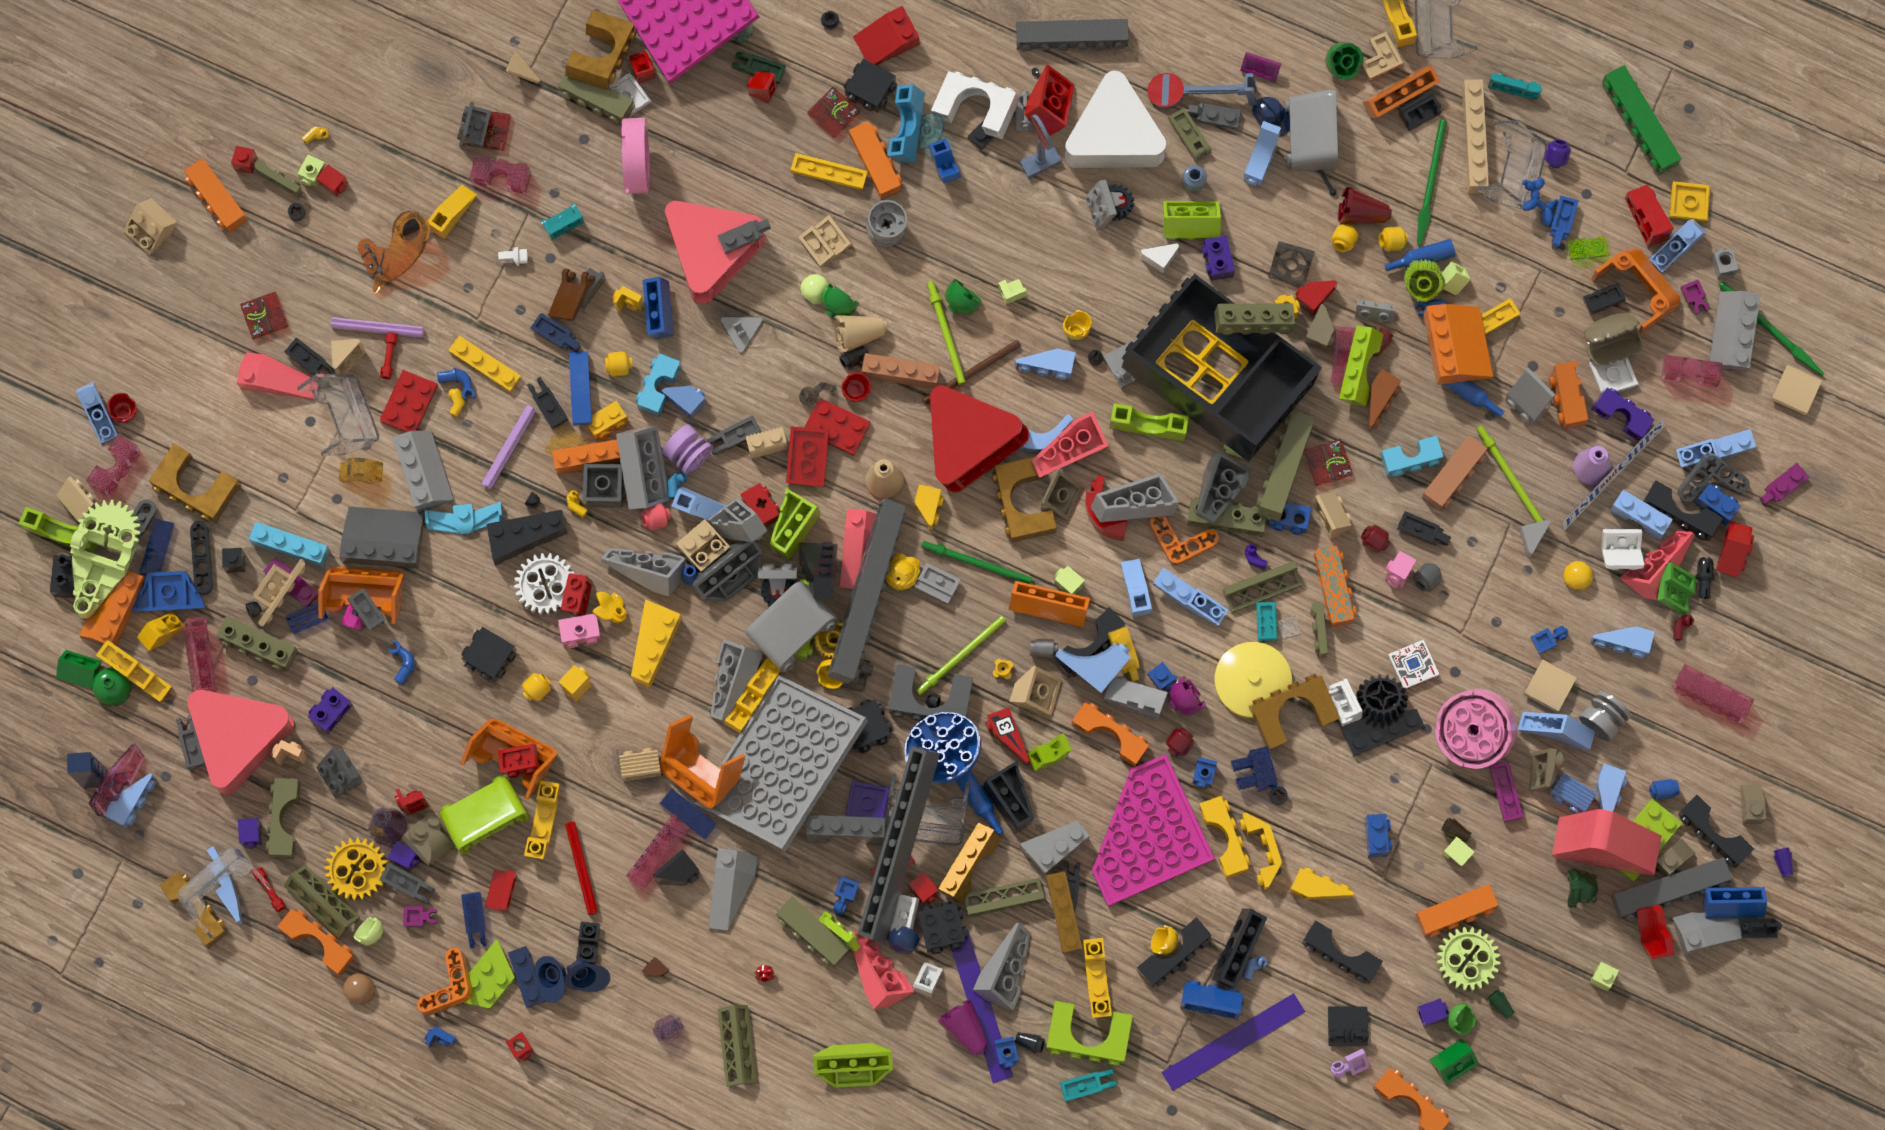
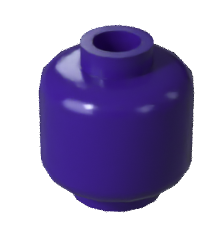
[1544,139,1571,168]

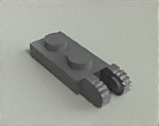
[706,416,761,455]
[176,715,206,770]
[379,863,435,904]

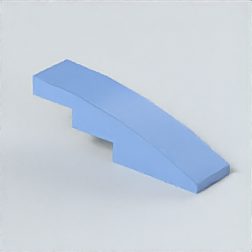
[207,846,243,925]

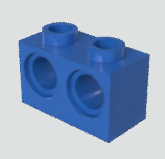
[1268,502,1312,535]

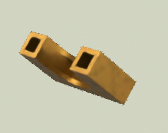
[565,10,636,90]
[149,443,241,523]
[992,457,1057,543]
[1248,674,1340,749]

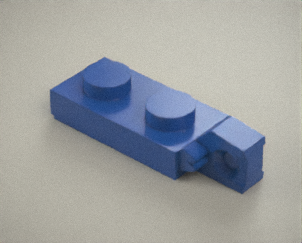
[1550,196,1579,249]

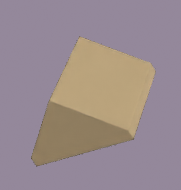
[331,339,366,380]

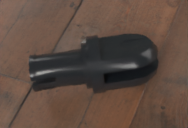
[1695,557,1715,599]

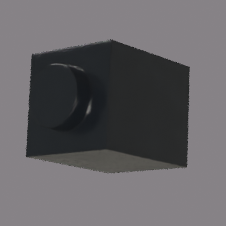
[222,548,245,573]

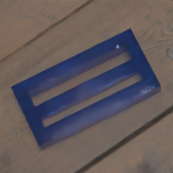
[285,602,329,634]

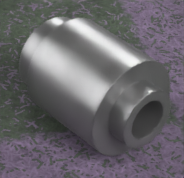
[1030,639,1058,658]

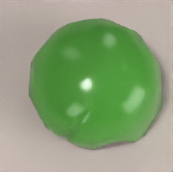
[1448,1003,1476,1036]

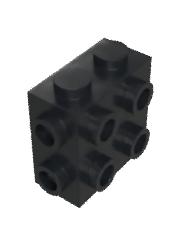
[844,59,897,113]
[461,626,517,682]
[847,699,893,754]
[918,901,968,954]

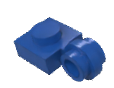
[1531,626,1569,655]
[832,876,859,916]

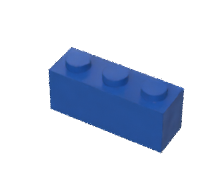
[643,276,674,339]
[1703,887,1767,918]

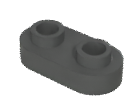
[132,499,157,536]

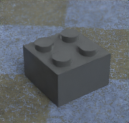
[583,464,623,507]

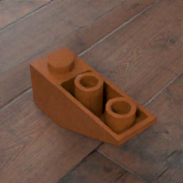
[1368,369,1401,432]

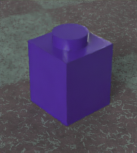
[238,818,262,849]
[387,841,420,871]
[1417,999,1449,1028]

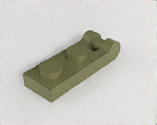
[1168,108,1212,161]
[255,160,303,198]
[1310,601,1328,658]

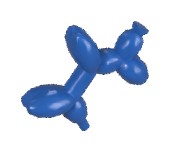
[1522,178,1558,227]

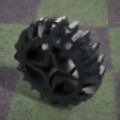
[1356,674,1408,725]

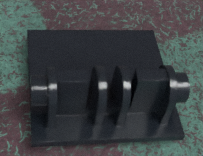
[1328,1006,1369,1046]

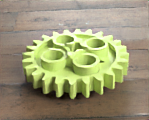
[1436,927,1500,991]

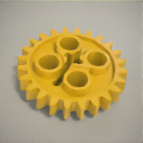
[324,837,388,901]

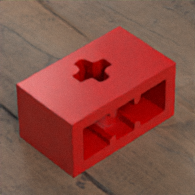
[740,483,780,527]

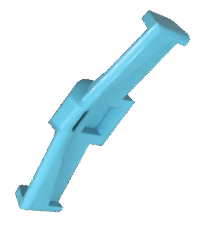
[425,501,503,535]

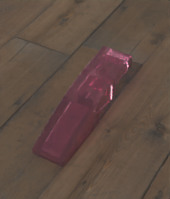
[88,744,145,816]

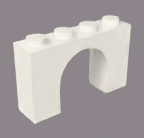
[931,71,1019,139]

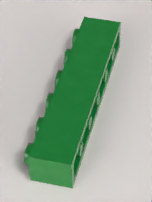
[1602,65,1682,175]

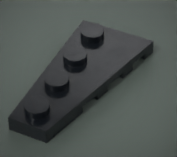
[1338,709,1425,757]

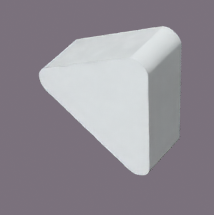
[1065,71,1166,168]

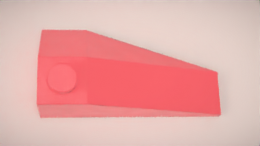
[237,352,318,400]
[1031,411,1109,478]
[840,509,876,590]
[852,931,914,1009]

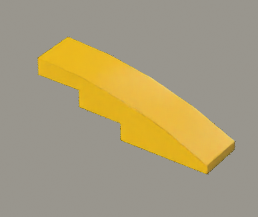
[96,640,173,703]
[724,657,781,733]

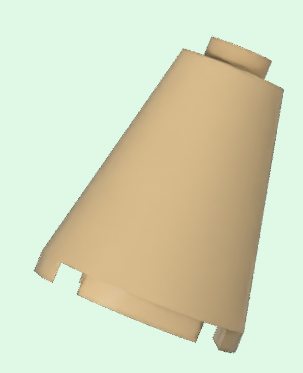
[833,315,888,353]
[866,459,904,499]

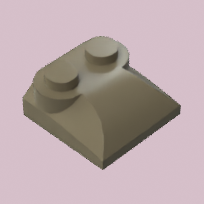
[1529,748,1565,791]
[401,815,455,866]

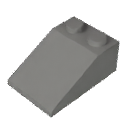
[1506,368,1555,425]

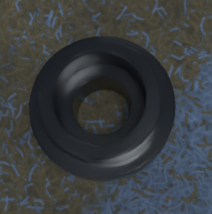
[821,11,839,29]

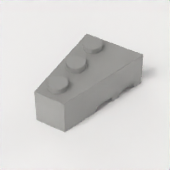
[707,498,767,542]
[1104,676,1168,722]
[1020,821,1090,876]

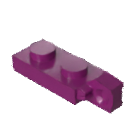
[1760,463,1809,506]

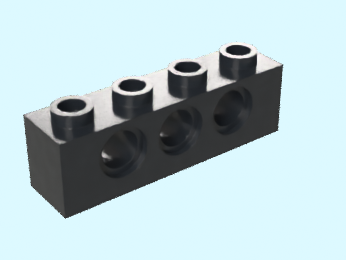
[1211,908,1267,989]

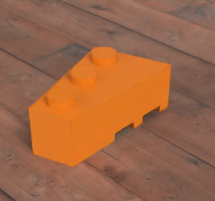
[1548,361,1588,429]

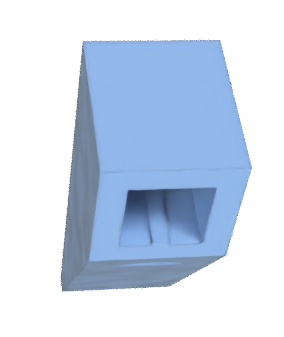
[1649,219,1707,273]
[1015,349,1076,380]
[76,382,118,444]
[672,487,727,520]
[1121,559,1152,618]
[1590,626,1655,658]
[1596,764,1628,812]
[103,773,156,829]

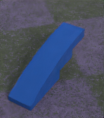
[569,351,592,426]

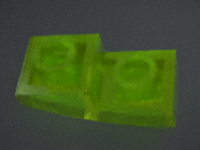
[1567,236,1609,260]

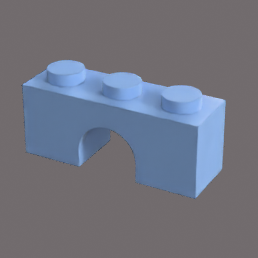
[1610,490,1673,541]

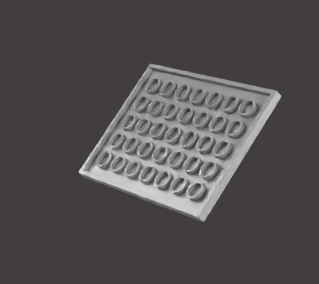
[695,675,868,852]

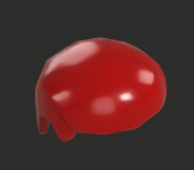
[841,372,871,403]
[108,393,137,424]

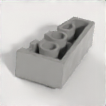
[1091,473,1179,522]

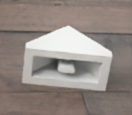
[1140,243,1179,273]
[913,962,942,998]

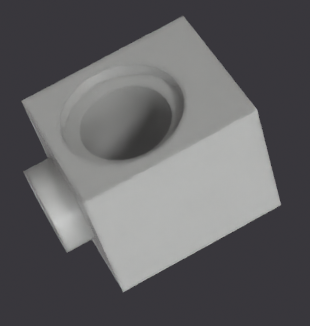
[1711,248,1738,279]

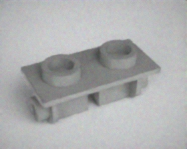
[1016,91,1035,131]
[1355,299,1395,323]

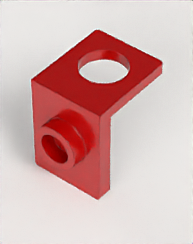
[506,1032,535,1062]

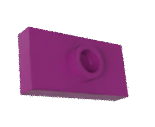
[1240,52,1282,82]

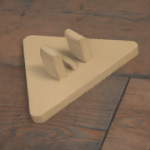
[506,52,540,84]

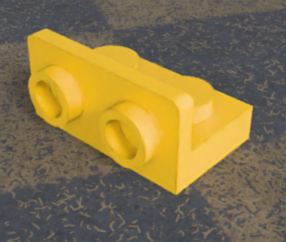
[612,286,645,313]
[587,401,629,440]

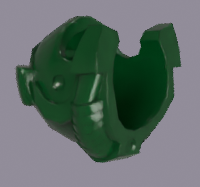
[1567,869,1598,908]

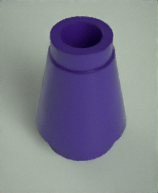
[1773,847,1793,877]

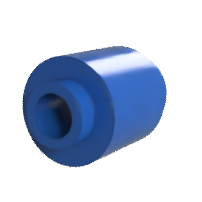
[1649,779,1680,801]

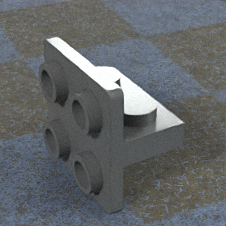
[457,101,491,147]
[316,748,363,798]

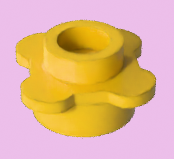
[993,659,1013,679]

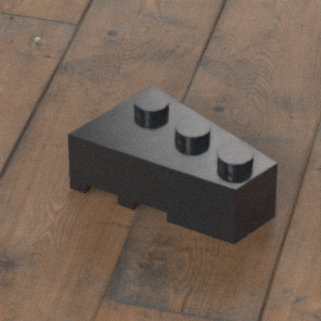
[982,761,1034,834]

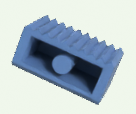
[1550,772,1597,814]

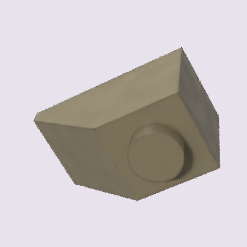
[1305,304,1335,351]
[1741,785,1766,824]
[1656,839,1695,877]

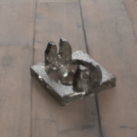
[1268,241,1315,287]

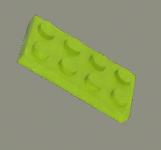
[1618,799,1682,882]

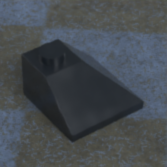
[653,849,700,886]

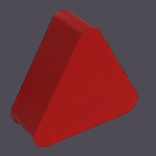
[930,385,1030,493]

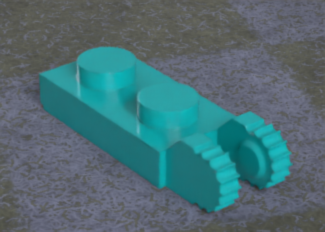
[1488,73,1542,99]
[1059,1069,1118,1102]

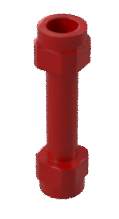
[380,333,398,379]
[252,867,286,913]

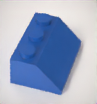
[1180,980,1243,1020]

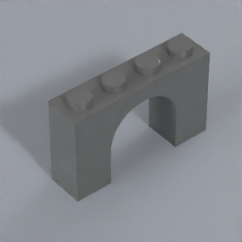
[889,664,973,721]
[806,815,886,846]

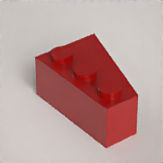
[1625,184,1674,248]

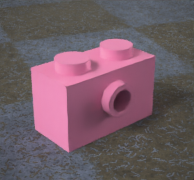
[1385,551,1416,589]
[558,614,601,648]

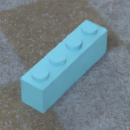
[249,522,330,569]

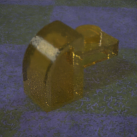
[339,458,383,484]

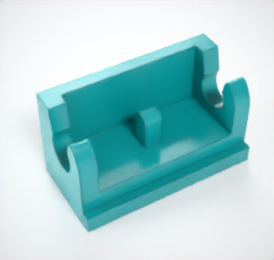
[541,203,584,241]

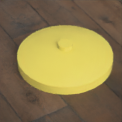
[1214,642,1292,719]

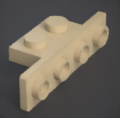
[253,559,306,627]

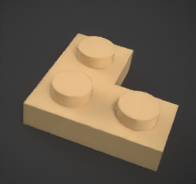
[1361,32,1403,81]

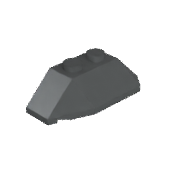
[692,540,764,601]

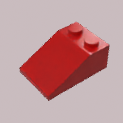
[853,6,920,65]
[1024,65,1075,135]

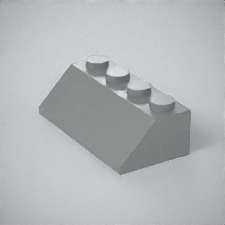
[1708,291,1761,372]
[616,426,670,509]
[393,430,454,512]

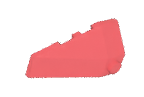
[1620,530,1695,601]

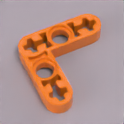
[1150,516,1219,565]
[417,947,472,1015]

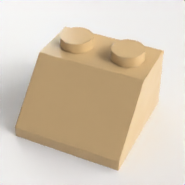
[1313,492,1353,539]

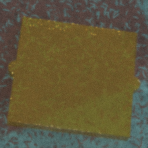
[545,424,590,455]

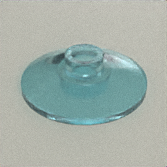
[918,113,944,149]

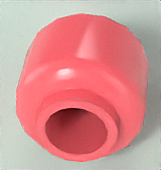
[641,504,671,530]

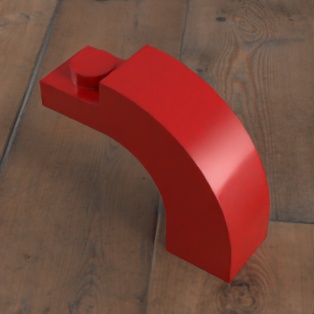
[1085,475,1127,541]

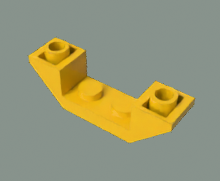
[524,780,560,860]
[1239,813,1282,891]
[1083,938,1112,1018]

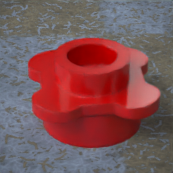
[755,965,775,982]

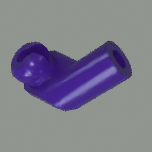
[1244,544,1268,570]

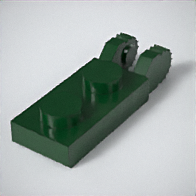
[731,52,786,84]

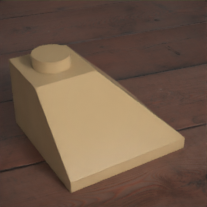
[1009,666,1062,716]

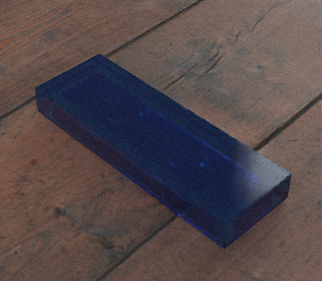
[139,519,175,575]
[660,789,717,840]

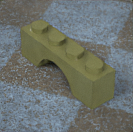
[266,778,301,859]

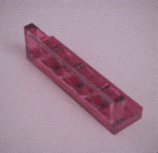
[626,813,690,891]

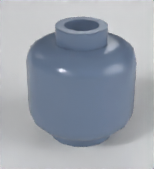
[1182,165,1207,192]

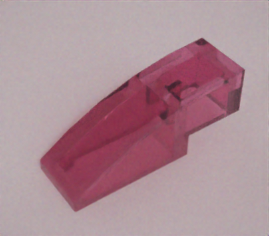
[1331,326,1356,384]

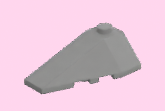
[601,548,687,596]
[711,639,763,721]
[709,848,758,931]
[1672,912,1754,955]
[973,923,1031,1011]

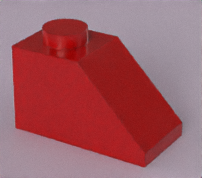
[747,72,777,104]
[1295,280,1338,316]

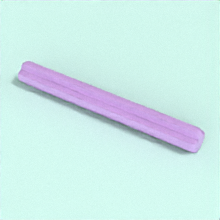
[331,317,424,338]
[482,405,536,489]

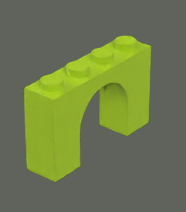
[1046,1001,1133,1066]

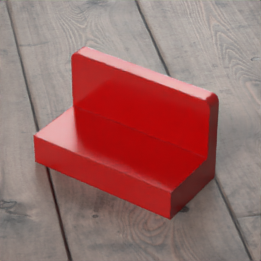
[485,870,517,913]

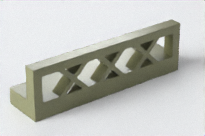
[1223,561,1303,613]
[284,864,360,939]
[965,878,1045,918]
[718,1005,757,1087]

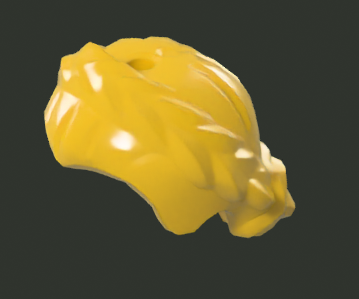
[885,553,920,591]

